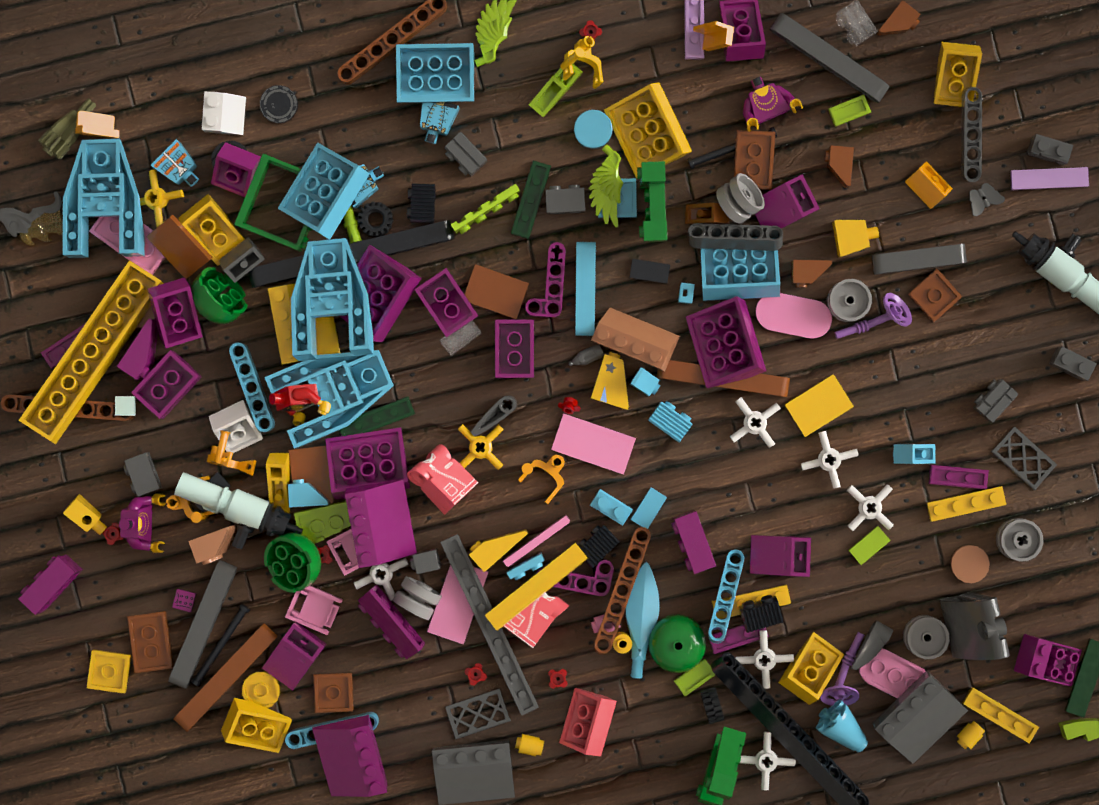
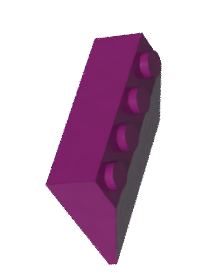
[340,245,422,342]
[686,296,766,388]
[325,427,411,500]
[345,479,417,568]
[358,584,425,660]
[312,715,387,797]

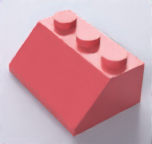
[559,688,617,756]

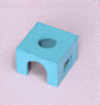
[678,283,695,304]

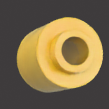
[612,632,632,654]
[957,721,985,750]
[515,734,544,757]

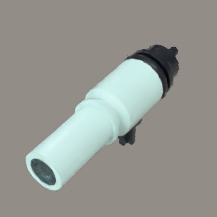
[1012,231,1099,314]
[174,472,303,549]

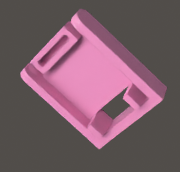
[327,529,359,576]
[285,585,343,635]

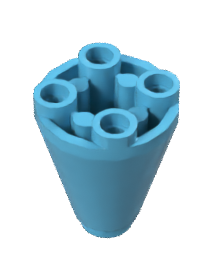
[816,700,868,752]

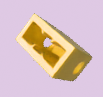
[832,220,879,258]
[63,494,107,535]

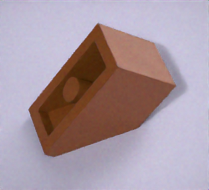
[876,0,921,36]
[824,146,854,188]
[685,203,729,224]
[791,260,832,288]

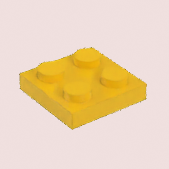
[87,649,131,694]

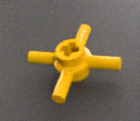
[140,170,184,228]
[458,424,504,470]

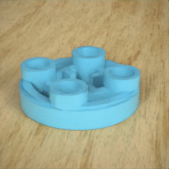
[574,110,612,149]

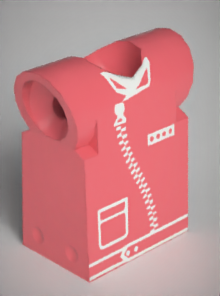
[407,444,479,515]
[504,577,570,648]

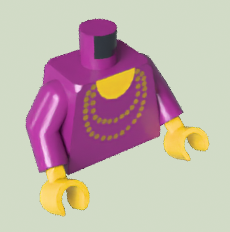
[743,76,803,132]
[119,493,166,553]

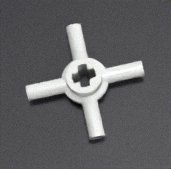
[730,397,781,448]
[801,431,858,488]
[847,484,893,531]
[354,558,409,601]
[736,630,794,689]
[740,731,796,790]

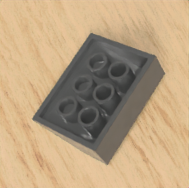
[872,670,968,764]
[432,740,515,805]

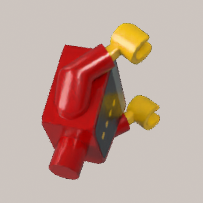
[269,384,331,426]

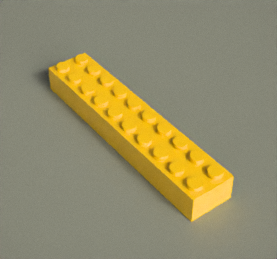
[19,260,163,445]

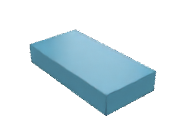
[631,487,667,529]

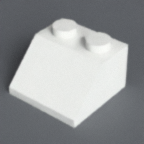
[202,91,246,135]
[209,400,263,453]

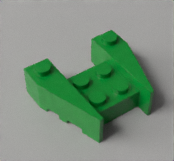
[637,161,667,242]
[696,726,746,805]

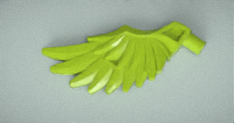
[475,0,517,67]
[589,144,624,227]

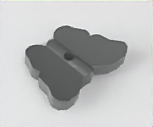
[969,183,1005,217]

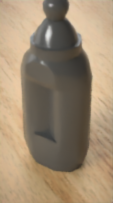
[568,345,604,366]

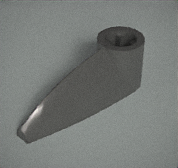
[471,395,518,437]
[851,620,893,670]

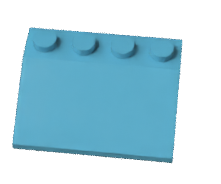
[396,43,474,103]
[278,143,370,240]
[700,237,780,301]

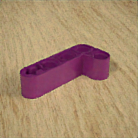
[525,242,566,318]
[536,559,614,596]

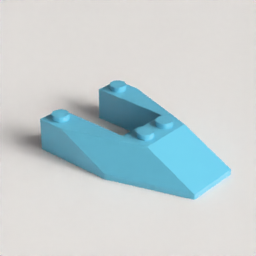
[63,139,145,258]
[291,238,374,361]
[265,350,394,449]

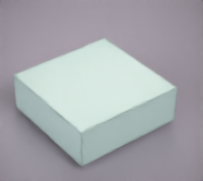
[115,396,136,416]

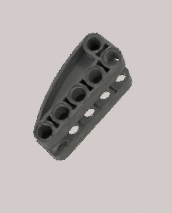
[940,593,1010,660]

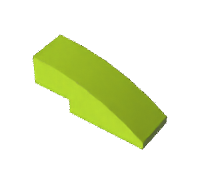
[529,64,583,117]
[1058,718,1099,741]

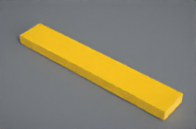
[485,543,588,631]

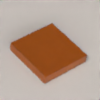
[908,268,962,323]
[313,672,354,713]

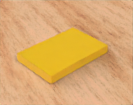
[785,374,854,437]

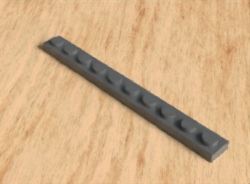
[440,534,539,715]

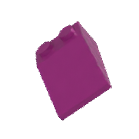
[719,0,766,61]
[414,268,478,338]
[117,318,158,380]

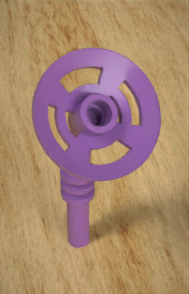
[834,293,912,339]
[820,632,865,706]

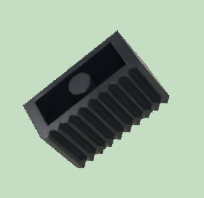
[407,183,436,224]
[577,524,620,568]
[738,595,784,633]

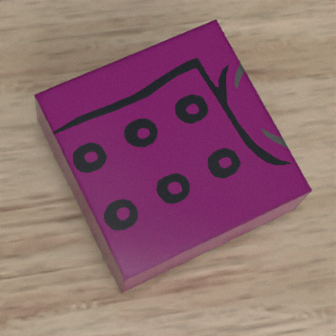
[172,589,197,612]

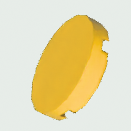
[242,671,280,708]

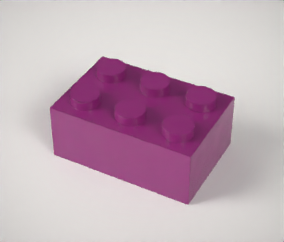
[147,278,203,348]
[495,320,534,378]
[131,350,202,419]
[671,510,716,574]
[18,554,83,615]

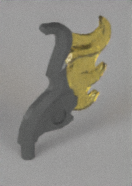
[0,192,63,246]

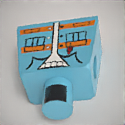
[151,139,199,187]

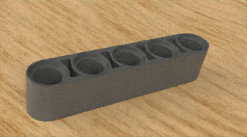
[961,87,982,182]
[688,223,783,251]
[871,244,967,275]

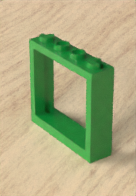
[234,154,312,252]

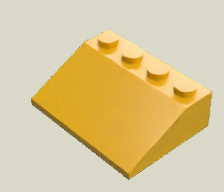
[604,82,692,179]
[268,284,341,365]

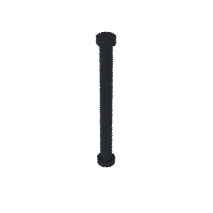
[687,127,777,169]
[190,604,250,687]

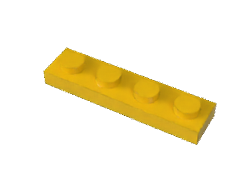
[926,486,1006,522]
[712,585,791,619]
[962,687,1039,744]

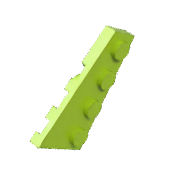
[451,184,520,234]
[294,501,351,544]

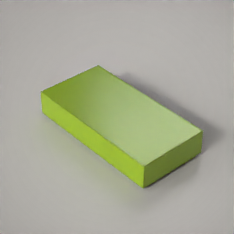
[828,95,871,127]
[848,526,891,565]
[674,658,715,696]

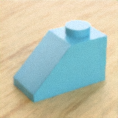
[630,367,661,396]
[893,444,935,464]
[288,479,330,507]

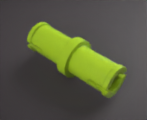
[343,204,362,244]

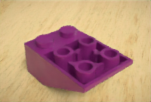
[755,174,820,229]
[750,535,811,577]
[262,622,327,691]
[1014,634,1082,687]

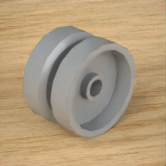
[716,173,765,224]
[827,279,872,322]
[996,518,1043,561]
[393,576,442,620]
[903,615,949,659]

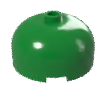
[191,267,248,324]
[264,533,321,593]
[648,614,706,673]

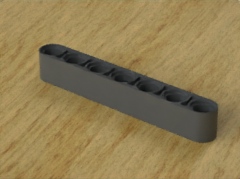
[770,13,890,103]
[168,560,238,689]

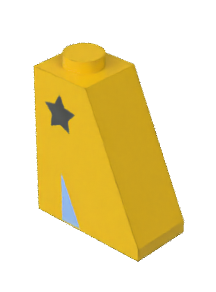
[591,352,629,410]

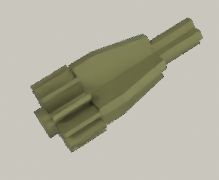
[38,98,96,160]

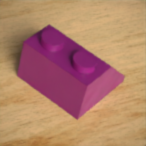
[211,142,261,197]

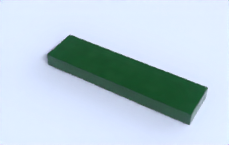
[511,160,551,239]
[339,396,415,436]
[1065,638,1099,718]

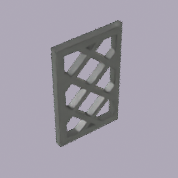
[991,426,1057,491]
[445,688,511,739]

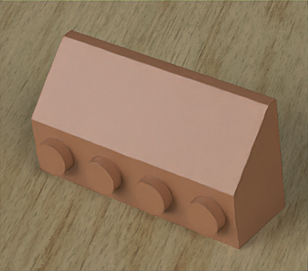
[591,308,680,372]
[188,524,238,565]

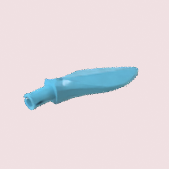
[625,562,660,678]

